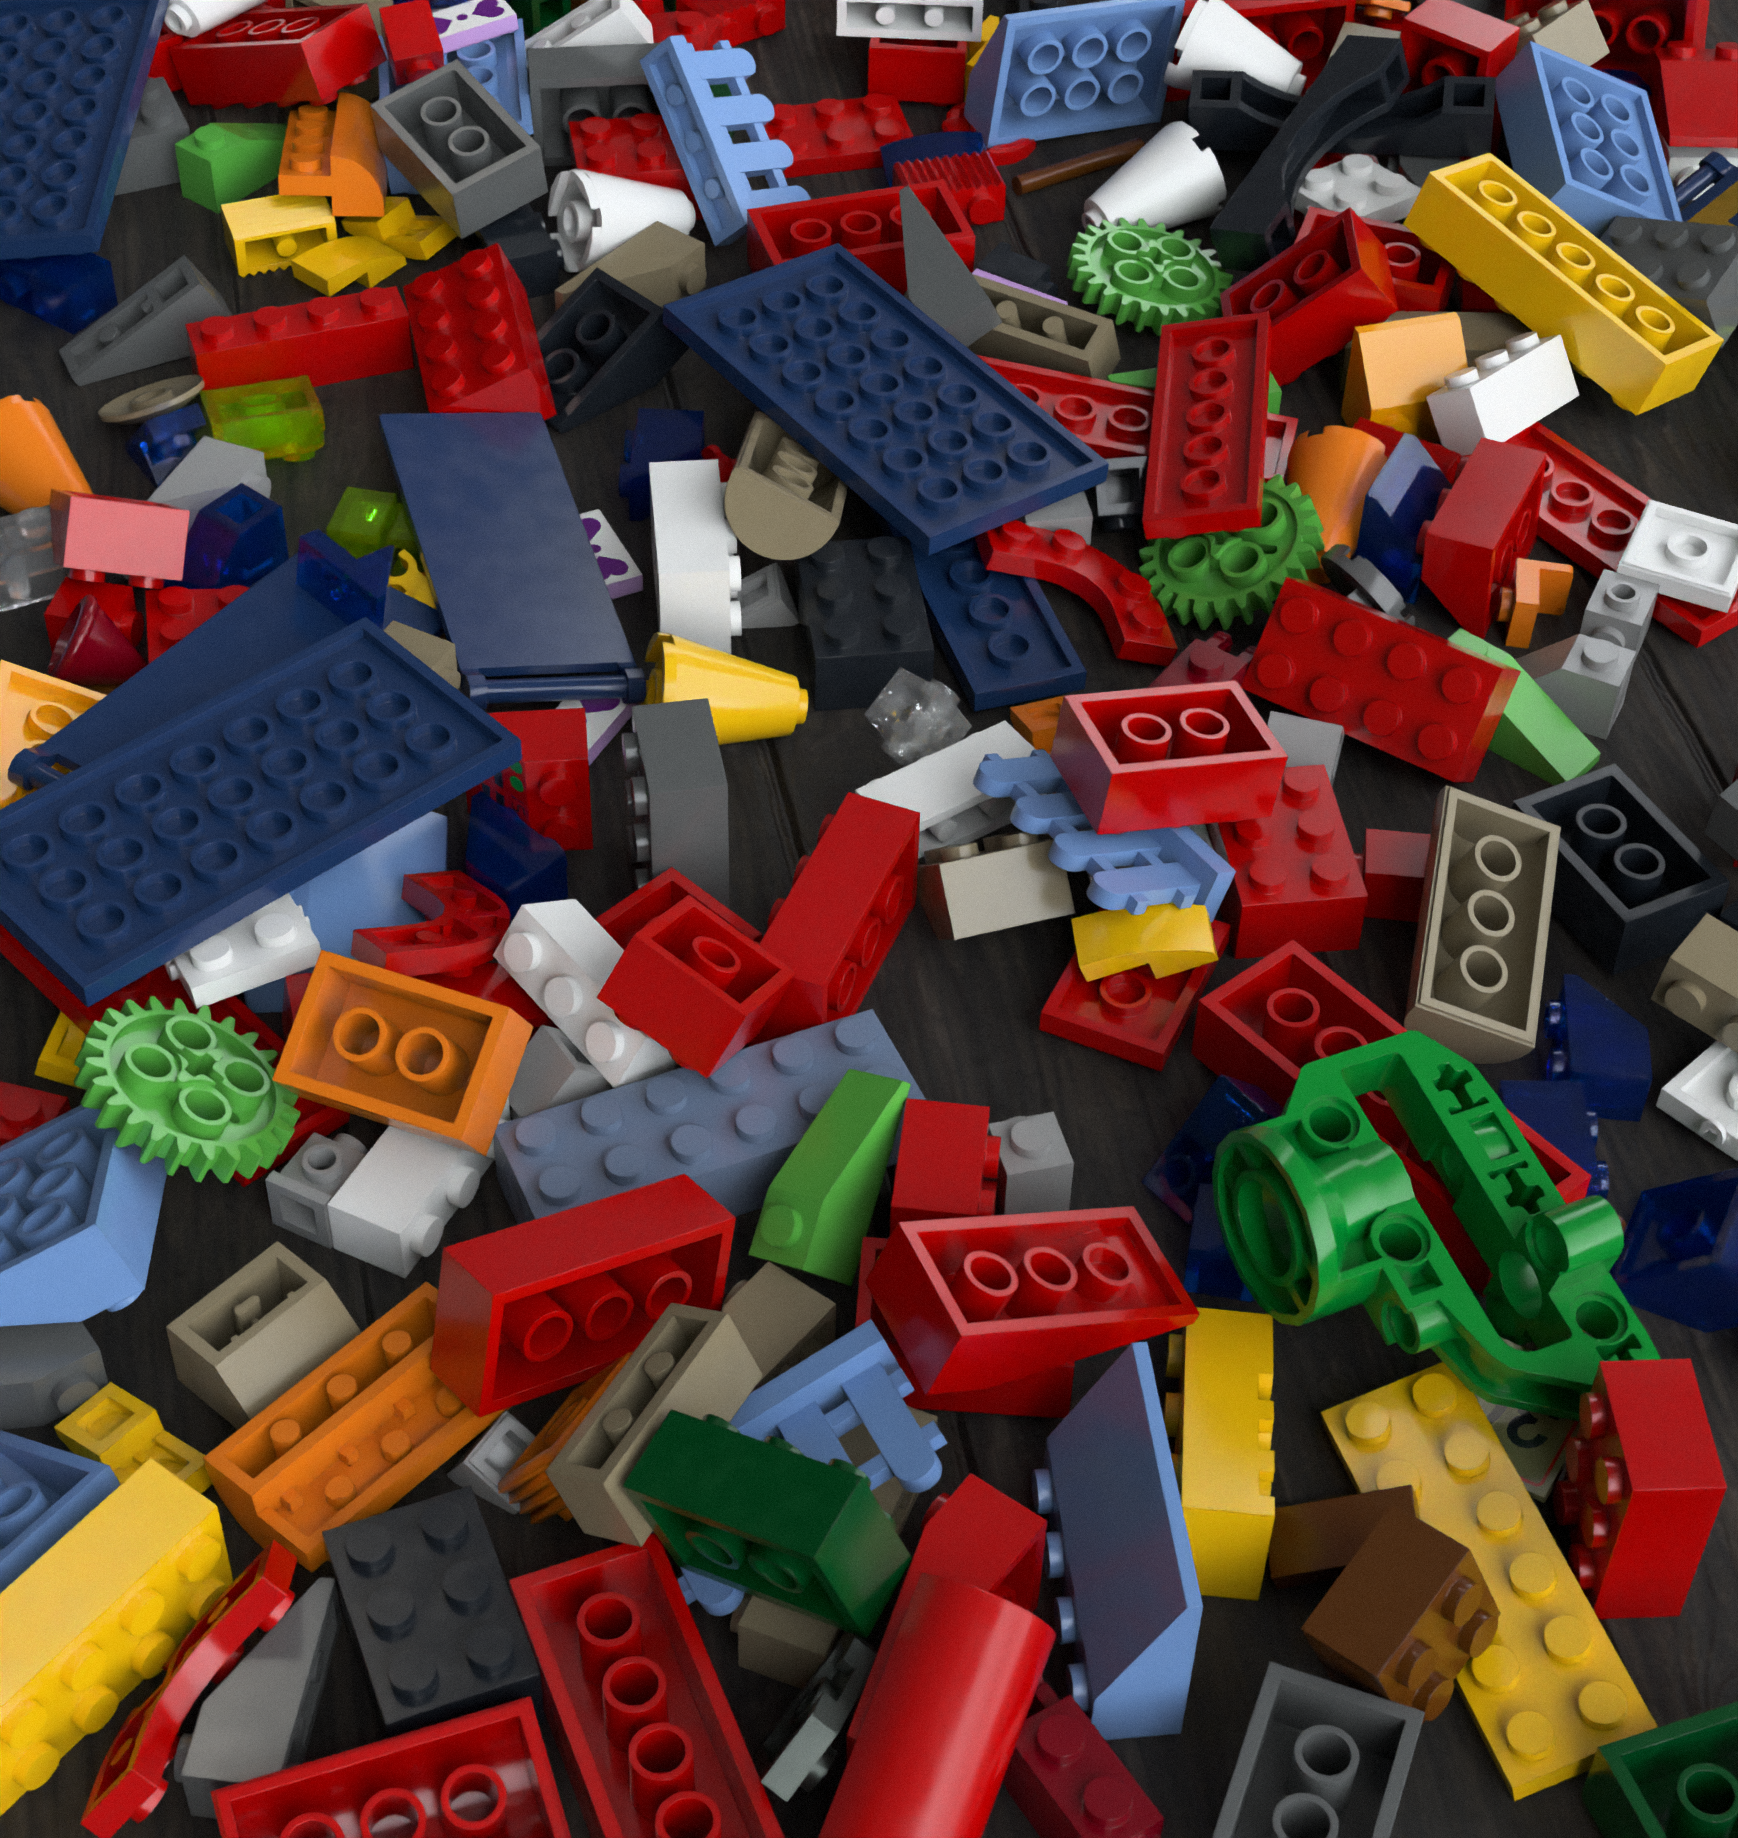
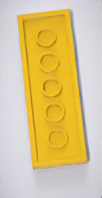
[1320,1362,1658,1801]

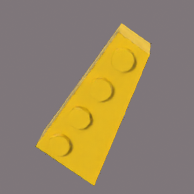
[1163,1307,1275,1601]

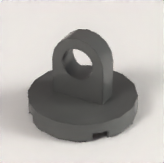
[1321,544,1415,626]

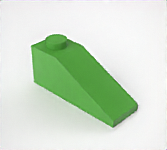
[175,123,287,214]
[1447,628,1601,786]
[748,1068,911,1286]

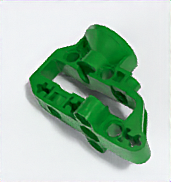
[1212,1030,1661,1422]

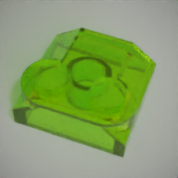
[199,375,325,462]

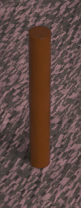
[1012,137,1145,196]

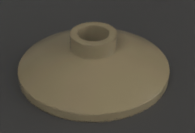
[98,375,205,432]

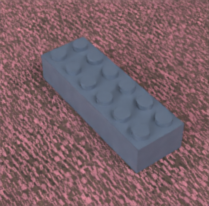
[493,1009,926,1225]

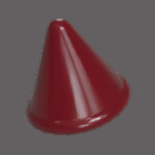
[46,594,148,686]

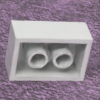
[649,459,742,654]

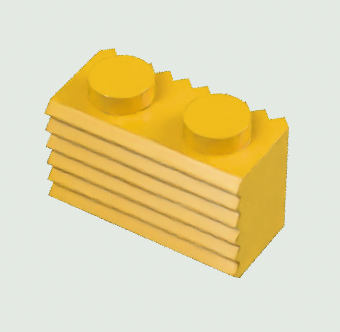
[220,194,337,278]

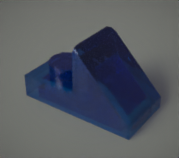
[124,403,206,489]
[296,529,394,630]

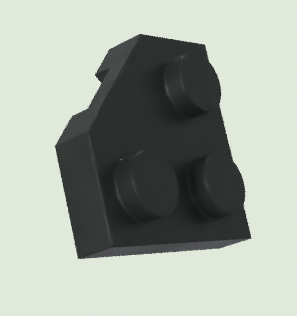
[752,1631,877,1802]

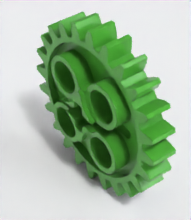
[1066,218,1233,336]
[1139,474,1325,630]
[74,996,300,1183]

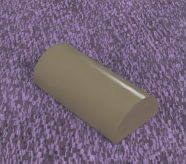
[724,411,848,560]
[1404,785,1561,1064]

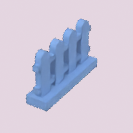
[639,35,811,247]
[973,749,1236,923]
[651,1319,947,1616]

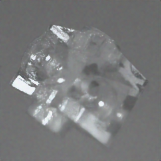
[864,667,972,766]

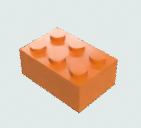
[272,950,533,1157]

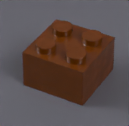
[1301,1503,1501,1726]

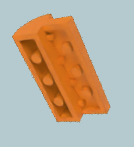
[278,92,388,217]
[203,1281,512,1573]

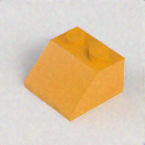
[1341,312,1468,443]

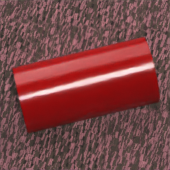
[818,1573,1056,1838]
[210,1696,571,1838]

